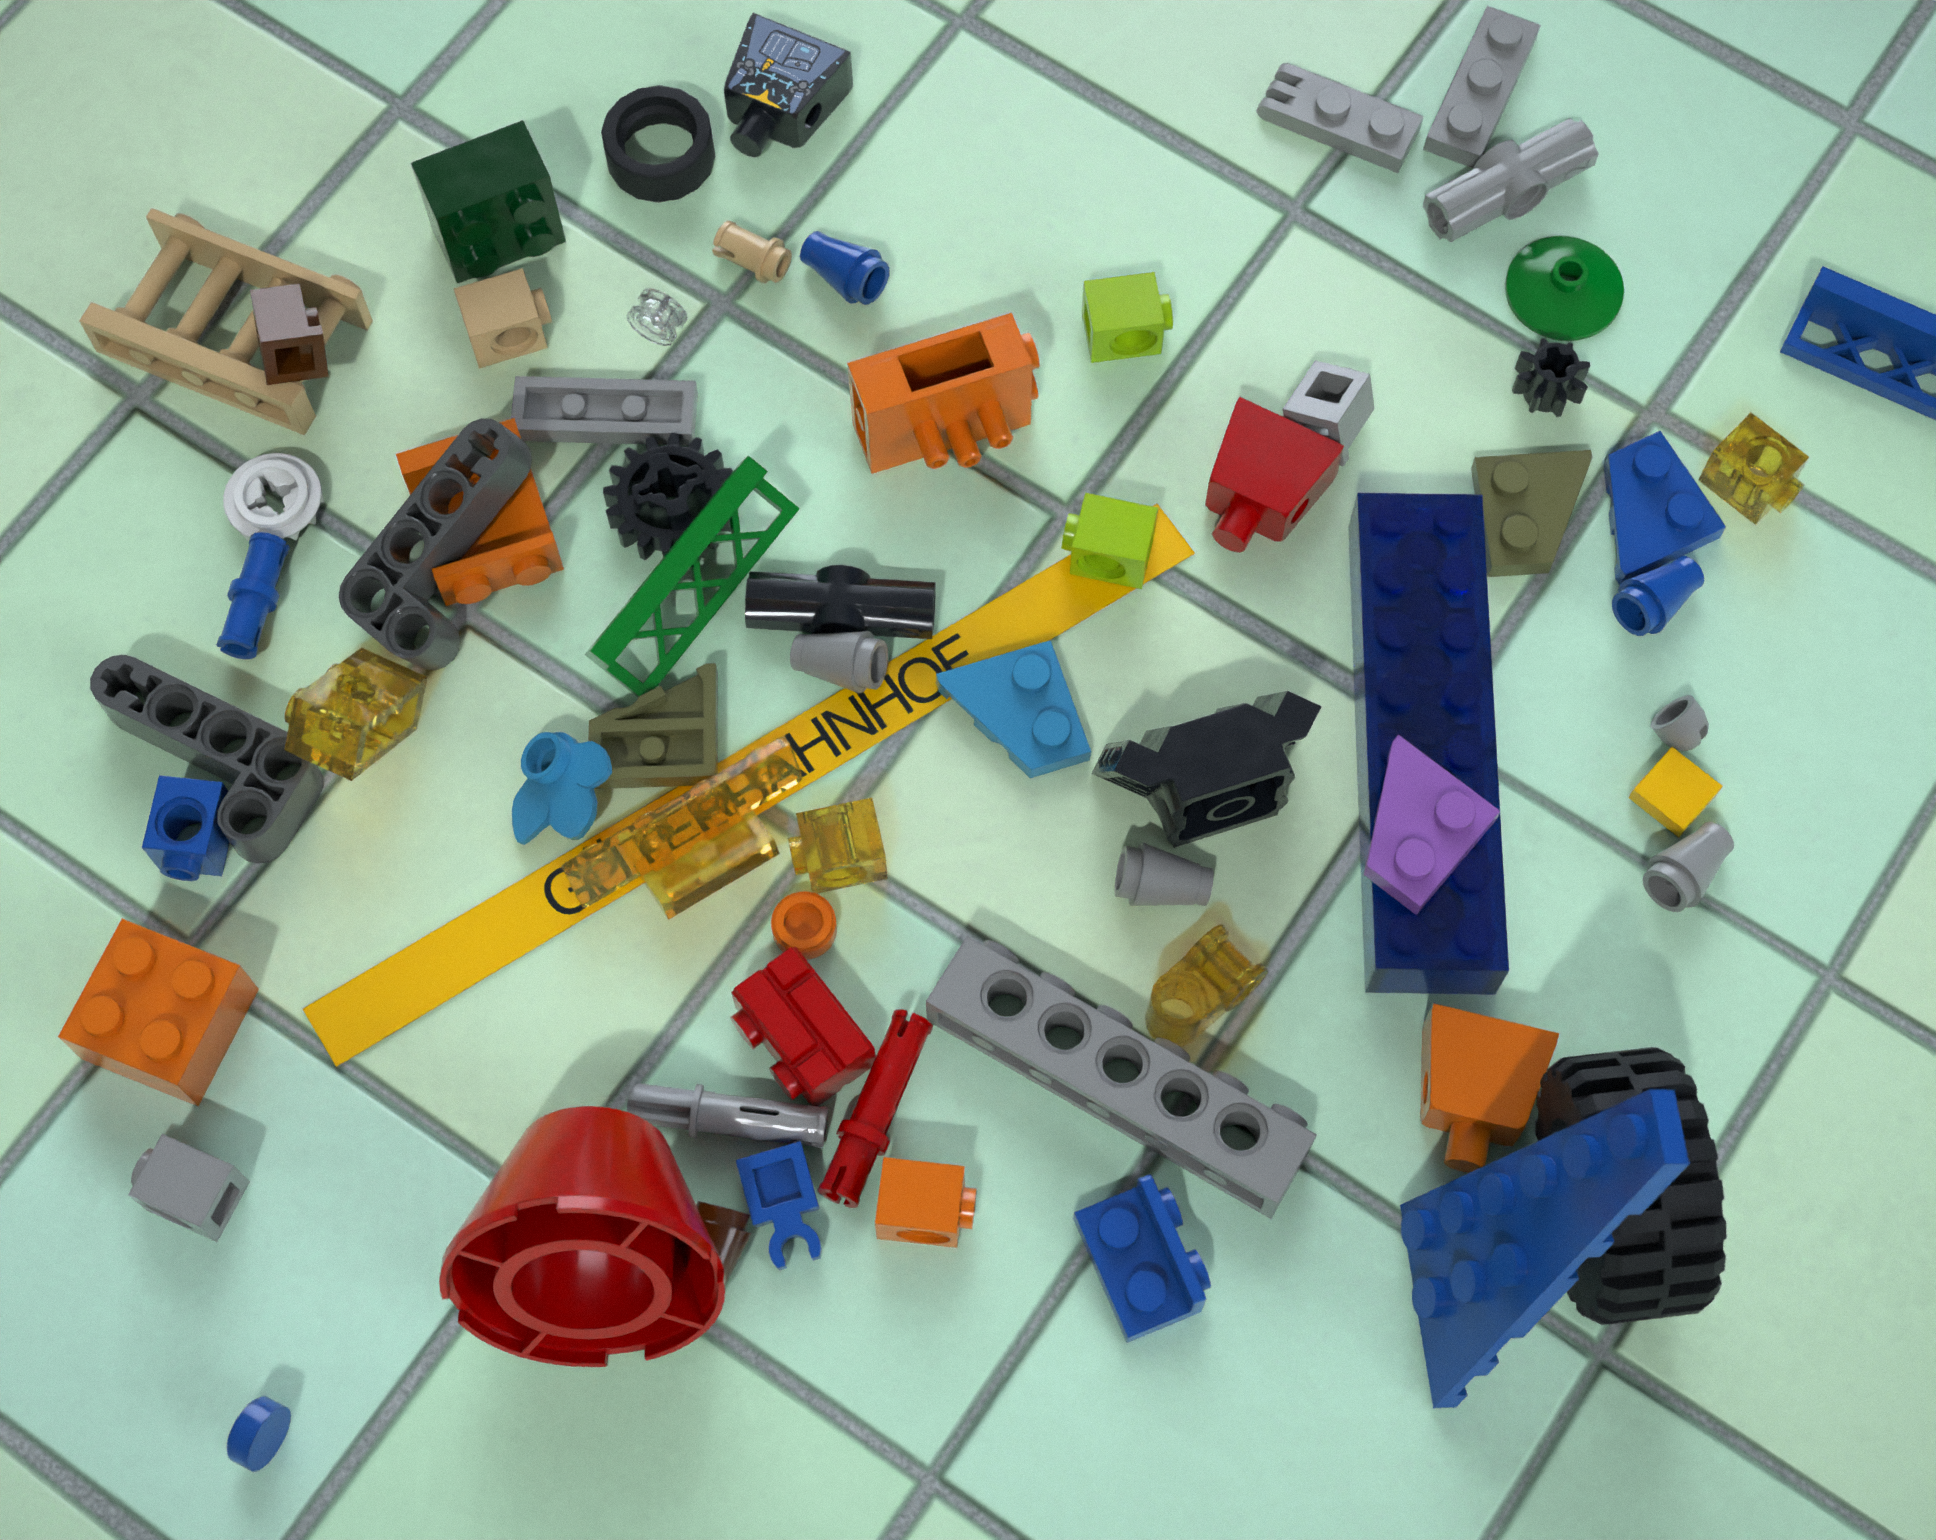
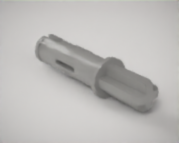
[627,1083,828,1149]

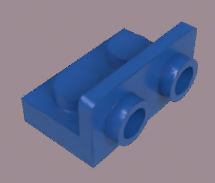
[1073,1174,1211,1343]

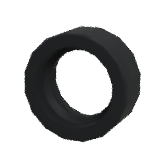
[601,85,715,203]

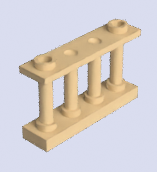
[79,208,373,435]

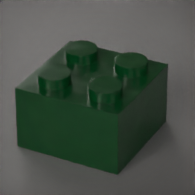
[411,120,566,284]

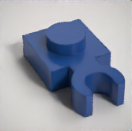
[735,1141,822,1271]

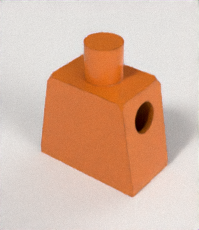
[1420,1003,1559,1173]

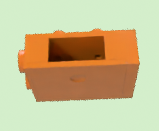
[847,313,1040,474]

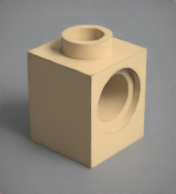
[453,268,552,368]

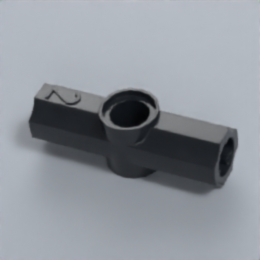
[745,565,936,639]

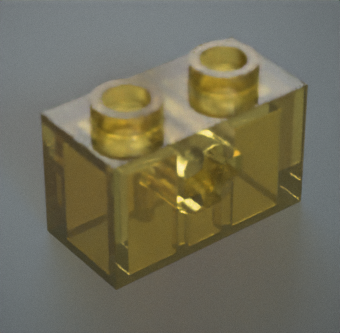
[284,648,428,781]

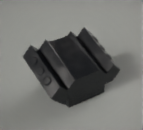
[1091,691,1322,848]

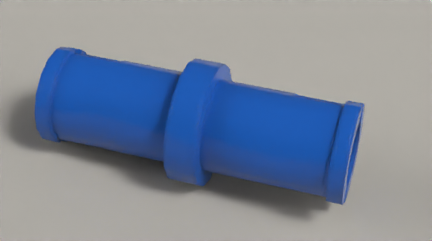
[216,532,290,660]

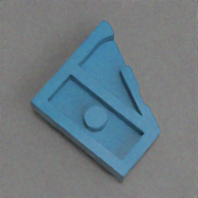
[936,640,1091,778]

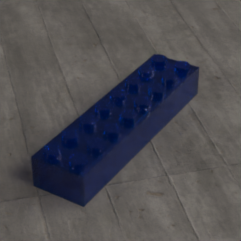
[1348,493,1509,995]

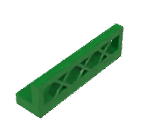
[584,455,800,697]

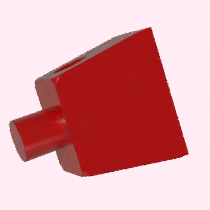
[1205,397,1344,553]

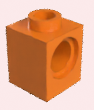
[875,1157,977,1248]

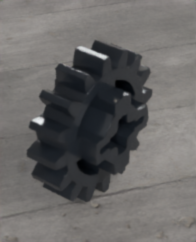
[603,433,733,560]

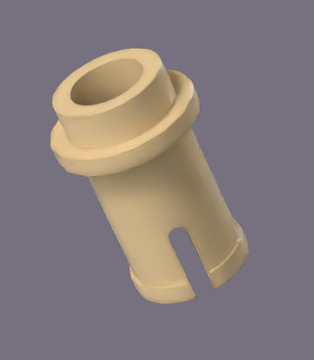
[712,220,792,283]

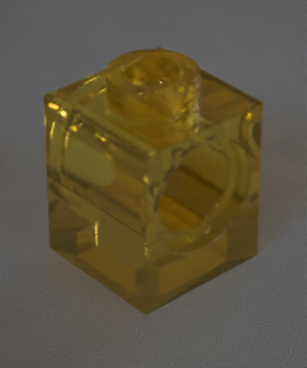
[1698,412,1809,525]
[788,797,888,894]

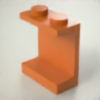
[396,418,564,606]

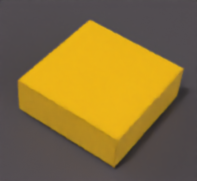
[1628,747,1723,838]

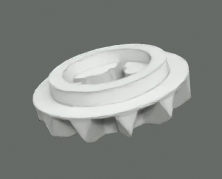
[223,453,324,541]

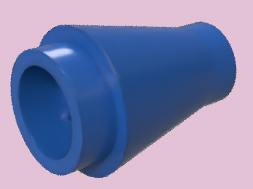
[800,231,889,305]
[1612,556,1704,636]

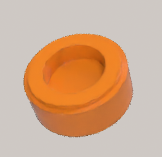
[771,891,837,960]

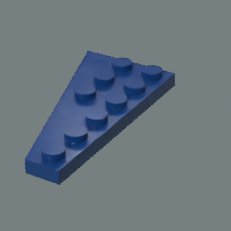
[1400,1089,1689,1408]

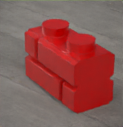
[730,946,876,1106]

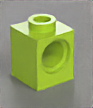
[1082,272,1173,363]
[1061,492,1158,589]

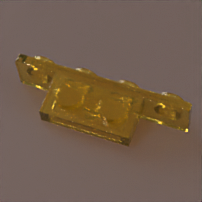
[562,737,802,920]

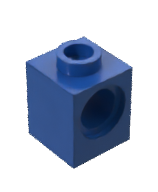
[142,775,230,881]

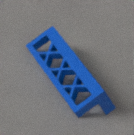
[1780,266,1936,420]

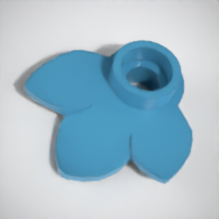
[512,732,612,845]

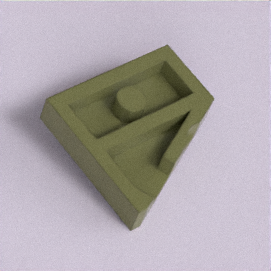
[1471,450,1592,577]
[588,663,718,789]

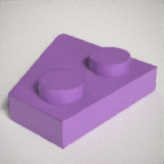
[1363,735,1500,915]

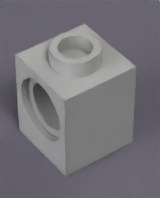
[128,1134,250,1242]

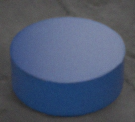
[227,1396,291,1472]

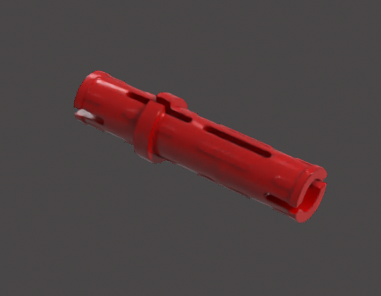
[818,1009,933,1208]

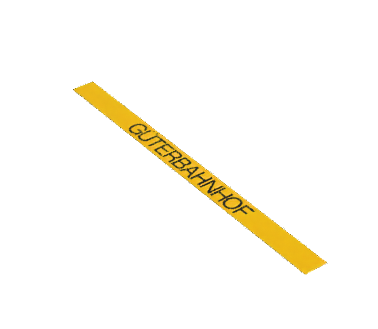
[303,504,1195,1067]

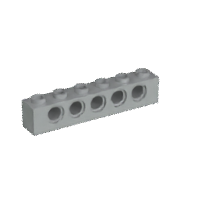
[926,936,1317,1219]

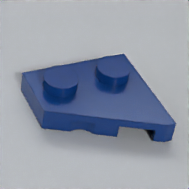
[1604,431,1726,585]

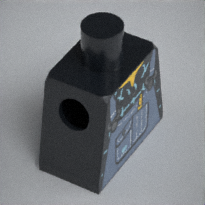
[724,13,853,157]

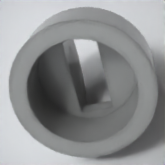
[1651,695,1709,751]

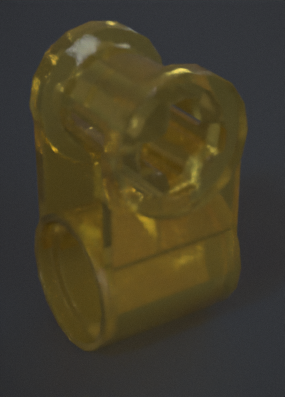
[1145,924,1268,1047]

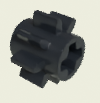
[1512,338,1590,417]

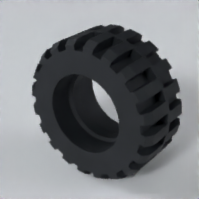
[1535,1047,1727,1325]

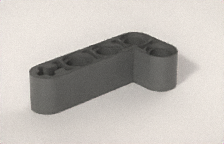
[339,418,532,670]
[90,655,324,864]

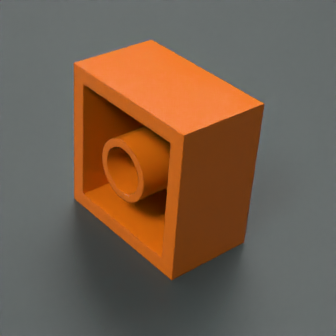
[58,919,259,1106]

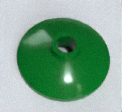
[1505,236,1624,341]

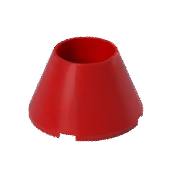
[439,1106,726,1367]

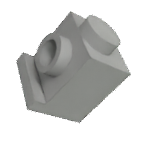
[1283,360,1374,466]

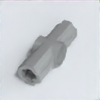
[1423,118,1599,242]

